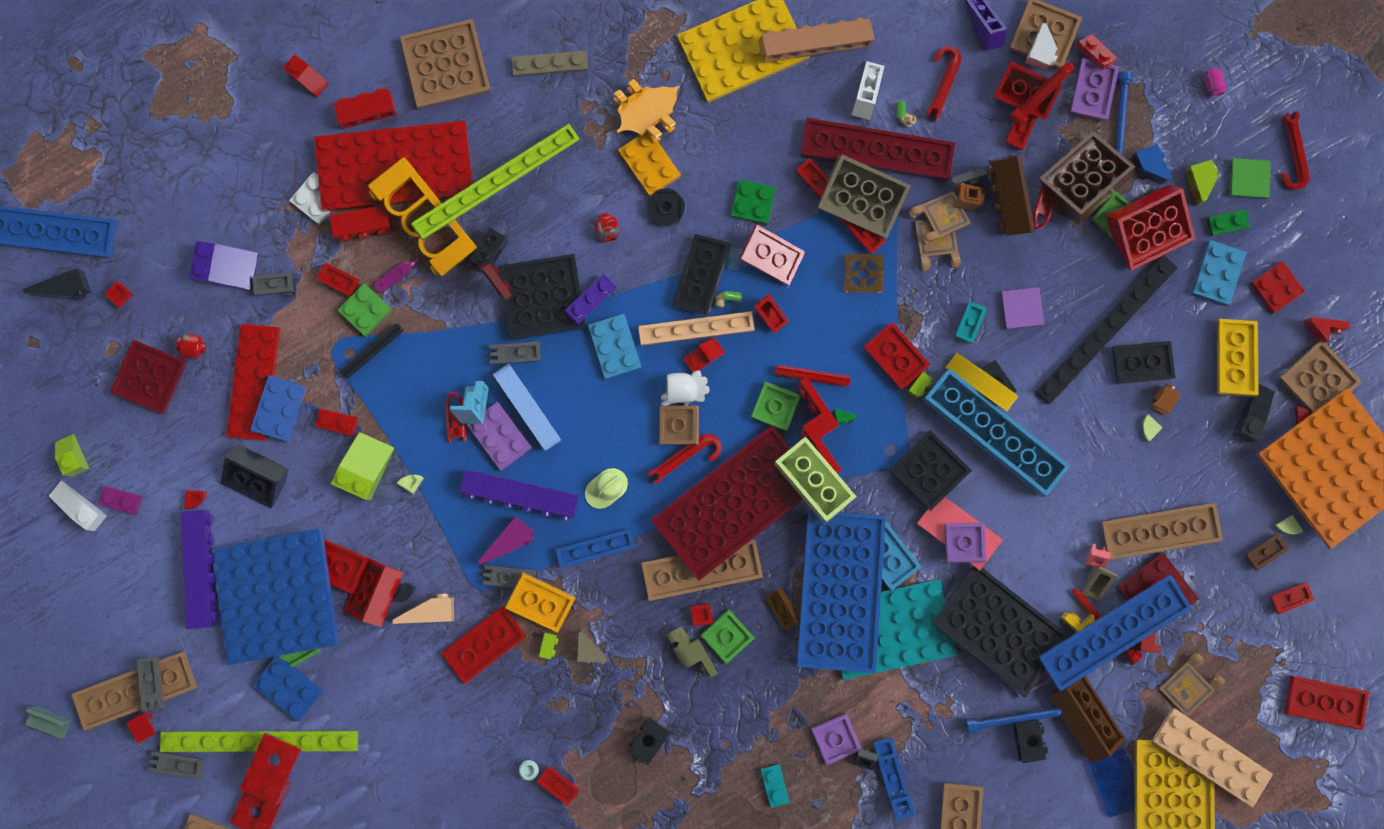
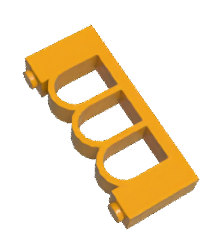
[368,157,477,277]

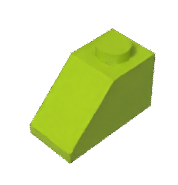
[1185,160,1218,206]
[55,434,89,477]

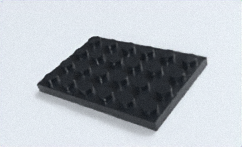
[931,566,1068,697]

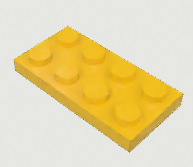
[1217,319,1258,397]

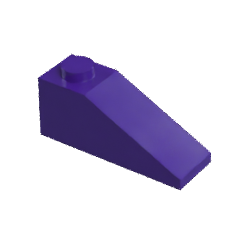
[964,0,1007,51]

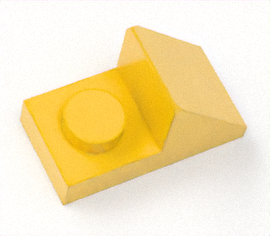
[1060,612,1095,633]

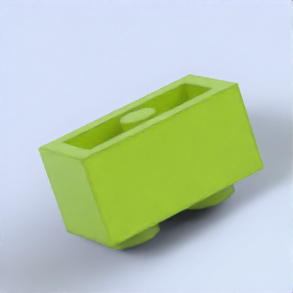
[907,372,933,399]
[539,632,559,660]

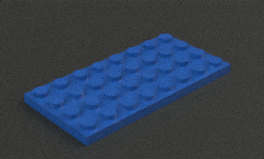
[797,510,886,673]

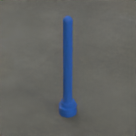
[1115,71,1133,156]
[966,708,1061,735]

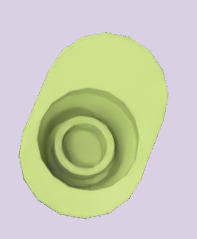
[585,468,628,509]

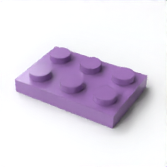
[1070,58,1119,122]
[467,402,532,471]

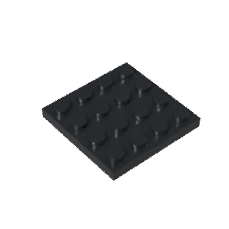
[499,254,586,341]

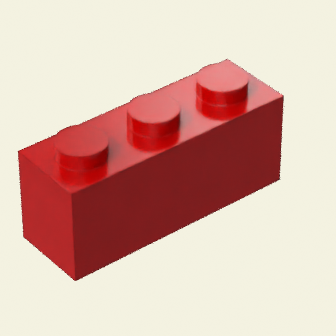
[334,88,397,130]
[329,205,393,243]

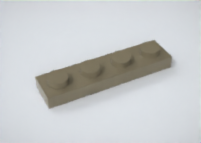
[512,50,588,77]

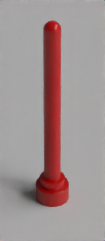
[1072,588,1143,665]

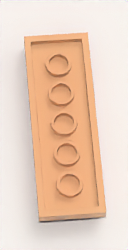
[1152,708,1273,808]

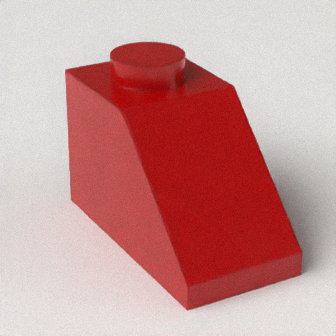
[283,54,329,97]

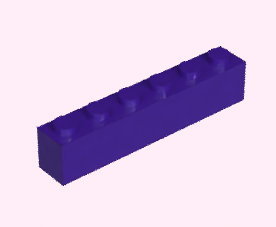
[460,469,580,521]
[181,510,218,629]

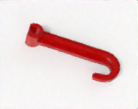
[926,46,962,122]
[1010,62,1075,127]
[1281,111,1310,190]
[647,434,721,483]

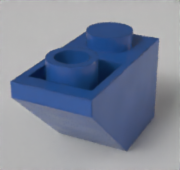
[1131,144,1171,185]

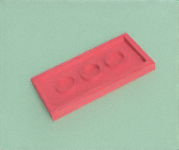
[917,497,1003,571]

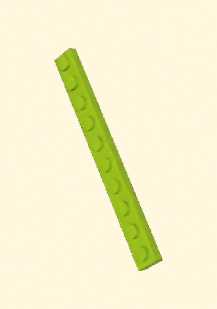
[411,124,580,240]
[160,731,358,752]

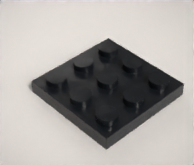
[889,430,972,512]

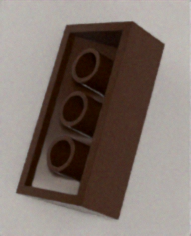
[987,155,1035,236]
[1049,676,1126,763]

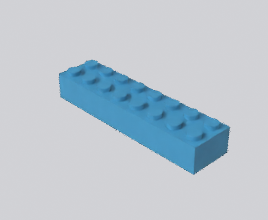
[922,368,1071,497]

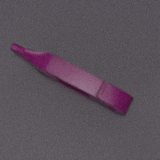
[375,257,419,293]

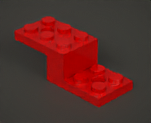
[797,377,842,474]
[230,733,302,829]

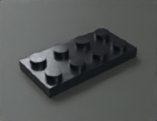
[672,234,732,316]

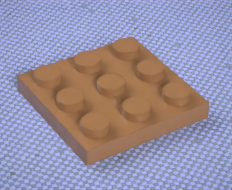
[1009,0,1083,69]
[1278,340,1362,413]

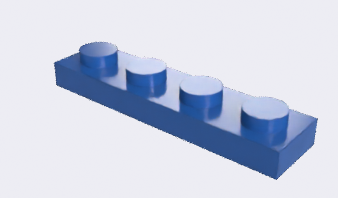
[555,529,635,568]

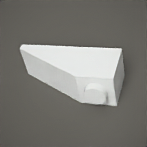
[852,61,884,120]
[49,481,107,531]

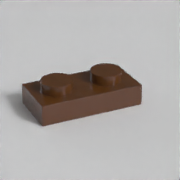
[1244,533,1289,571]
[765,587,800,630]

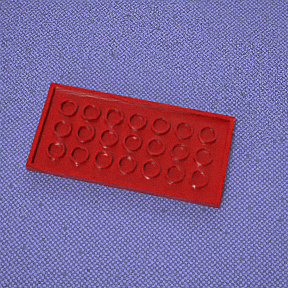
[314,120,473,212]

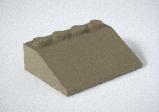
[818,154,911,238]

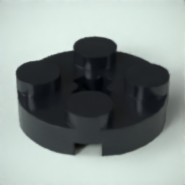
[647,188,685,227]

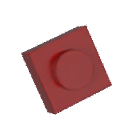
[105,281,134,308]
[691,604,713,626]

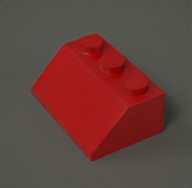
[994,61,1063,120]
[343,558,404,627]

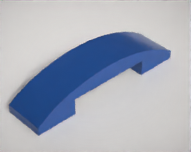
[873,737,915,820]

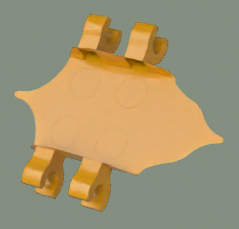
[613,79,679,144]

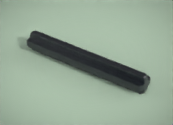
[340,323,404,379]

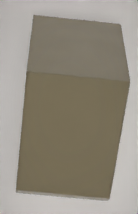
[1082,566,1117,601]
[577,631,608,663]

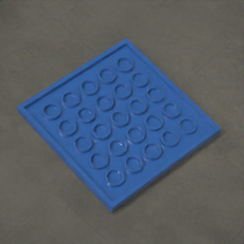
[211,528,339,665]

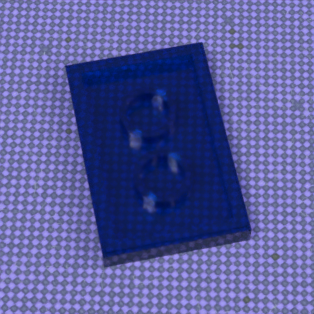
[1088,748,1135,818]

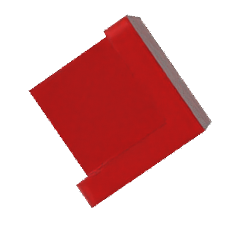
[1134,633,1160,653]
[127,711,156,744]

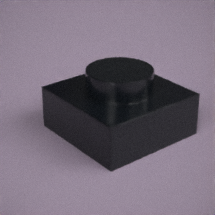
[853,749,878,770]

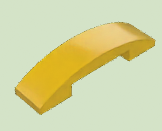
[945,353,1019,411]

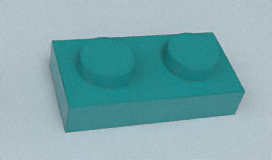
[954,301,987,344]
[760,764,790,808]

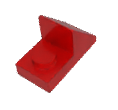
[754,294,789,334]
[1304,317,1350,343]
[683,338,725,373]

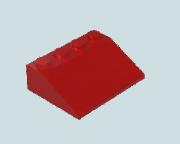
[1106,184,1195,271]

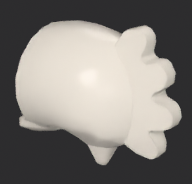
[661,370,710,406]

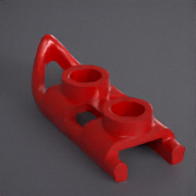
[1033,184,1055,229]
[445,392,467,443]

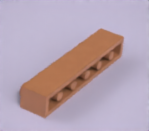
[758,17,875,63]

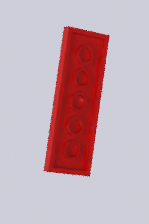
[226,324,281,441]

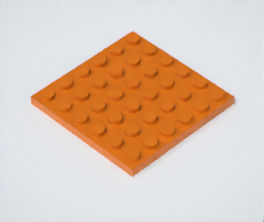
[1256,388,1384,549]

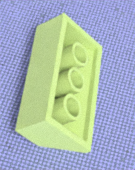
[775,437,856,524]

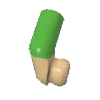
[897,101,916,127]
[714,291,742,308]

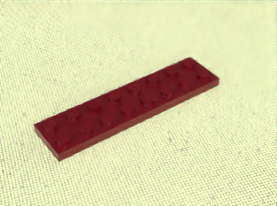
[800,117,956,181]

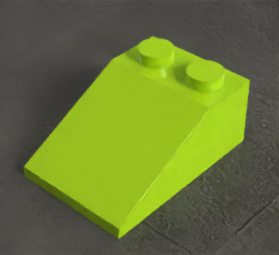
[331,432,395,500]

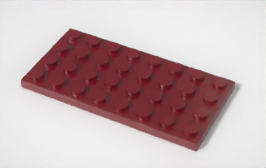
[651,426,803,581]

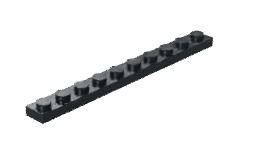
[1035,255,1178,404]

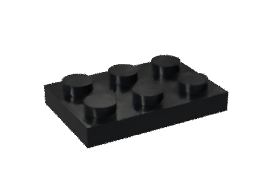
[1112,341,1176,384]

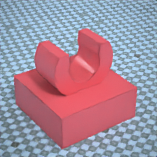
[1085,544,1111,568]

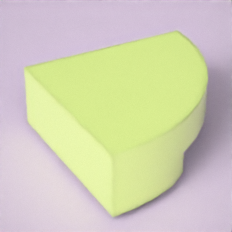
[1142,414,1163,442]
[397,475,424,494]
[1275,515,1303,534]

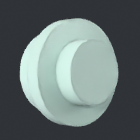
[519,760,539,780]

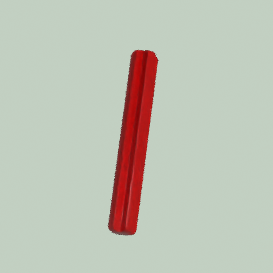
[775,365,851,387]

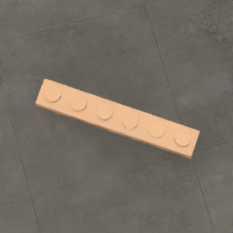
[638,311,754,346]

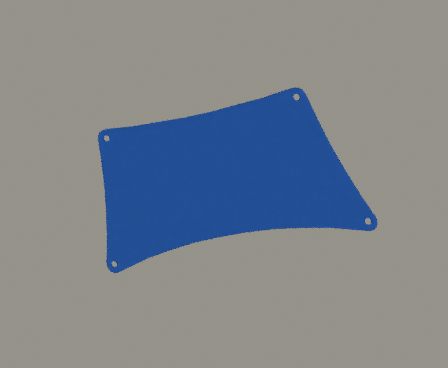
[332,210,910,591]

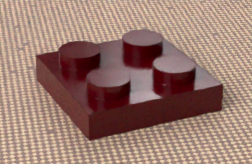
[478,262,512,300]

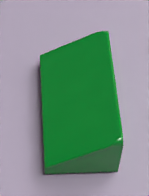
[831,408,857,425]

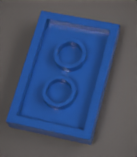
[250,375,307,442]
[253,656,324,722]

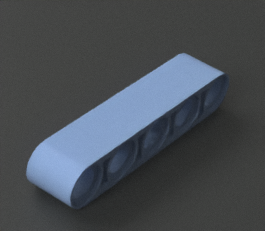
[493,364,561,451]

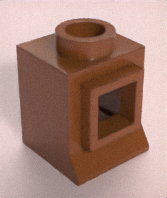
[954,182,985,211]
[1148,384,1181,415]

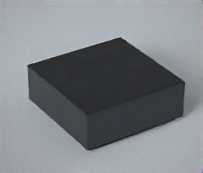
[396,583,416,603]

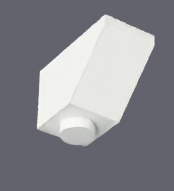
[1025,23,1058,71]

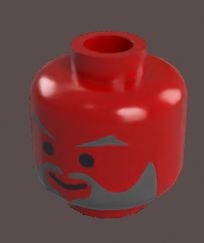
[593,213,620,243]
[176,333,206,360]

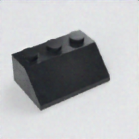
[220,444,289,508]

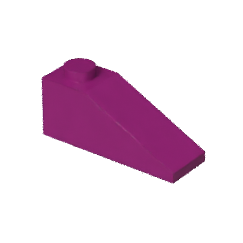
[478,517,535,564]

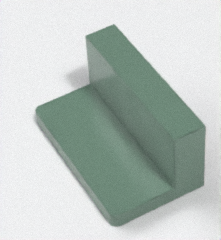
[25,706,72,739]

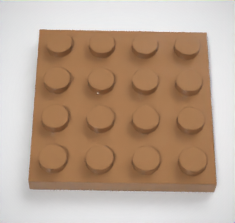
[400,19,491,109]

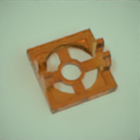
[844,254,885,293]

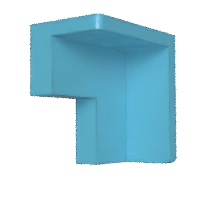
[450,381,489,424]

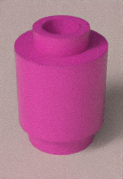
[1203,68,1227,98]

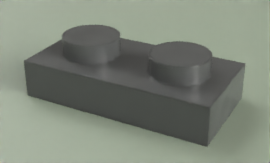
[252,272,294,296]

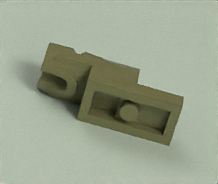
[665,626,718,677]

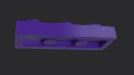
[564,274,617,326]

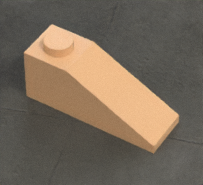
[393,594,454,624]

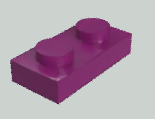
[98,486,143,515]

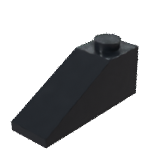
[23,268,92,300]
[1233,383,1275,442]

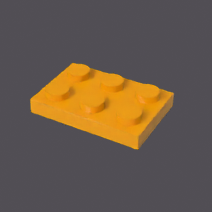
[618,132,681,197]
[505,572,575,633]

